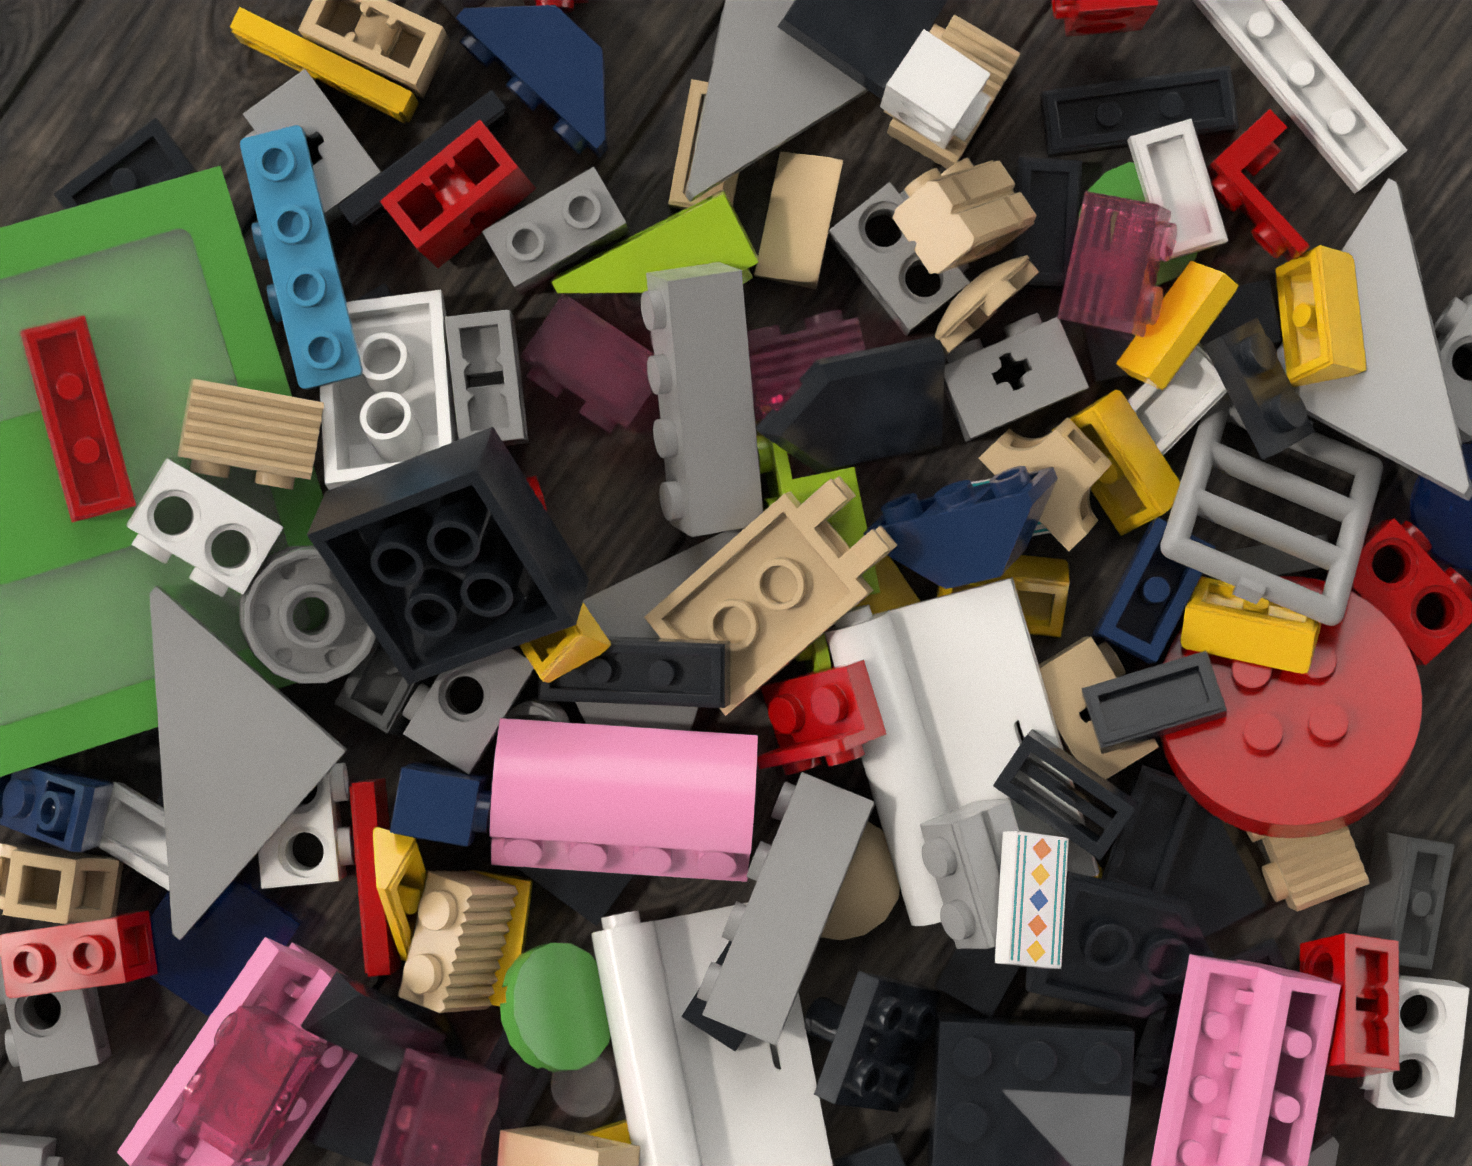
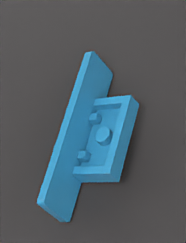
[240,125,363,390]

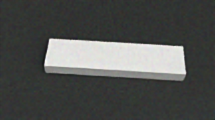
[1193,0,1407,194]

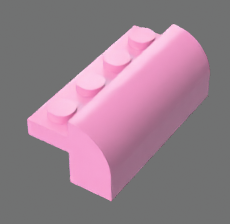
[489,718,758,882]
[117,937,358,1166]
[1151,954,1341,1166]

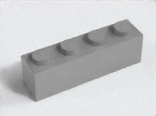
[641,262,763,537]
[697,772,874,1045]

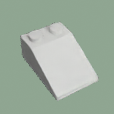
[320,290,459,490]

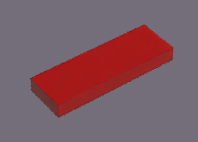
[20,315,136,522]
[349,778,402,977]

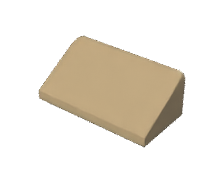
[754,152,843,289]

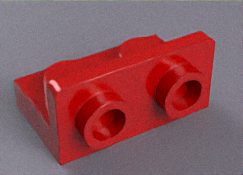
[757,660,887,775]

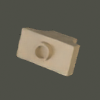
[979,417,1112,551]
[0,841,124,924]

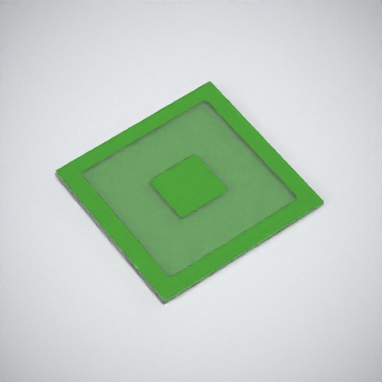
[0,166,325,777]

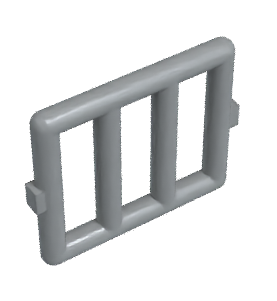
[1160,393,1383,626]

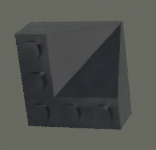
[307,427,589,685]
[927,1012,1135,1166]

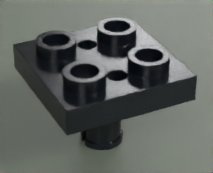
[805,971,941,1112]

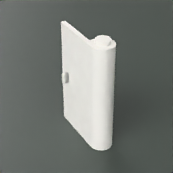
[825,577,1099,926]
[591,903,833,1166]

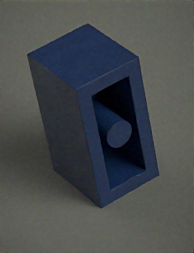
[1092,517,1215,664]
[390,762,492,846]

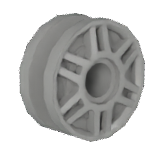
[239,545,376,684]

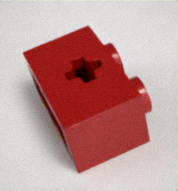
[380,120,536,268]

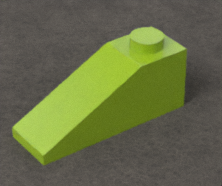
[552,189,759,293]

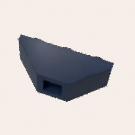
[456,5,608,159]
[863,466,1058,589]
[0,763,114,853]

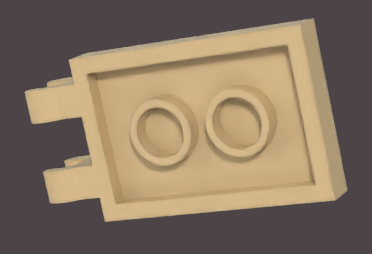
[644,476,897,716]

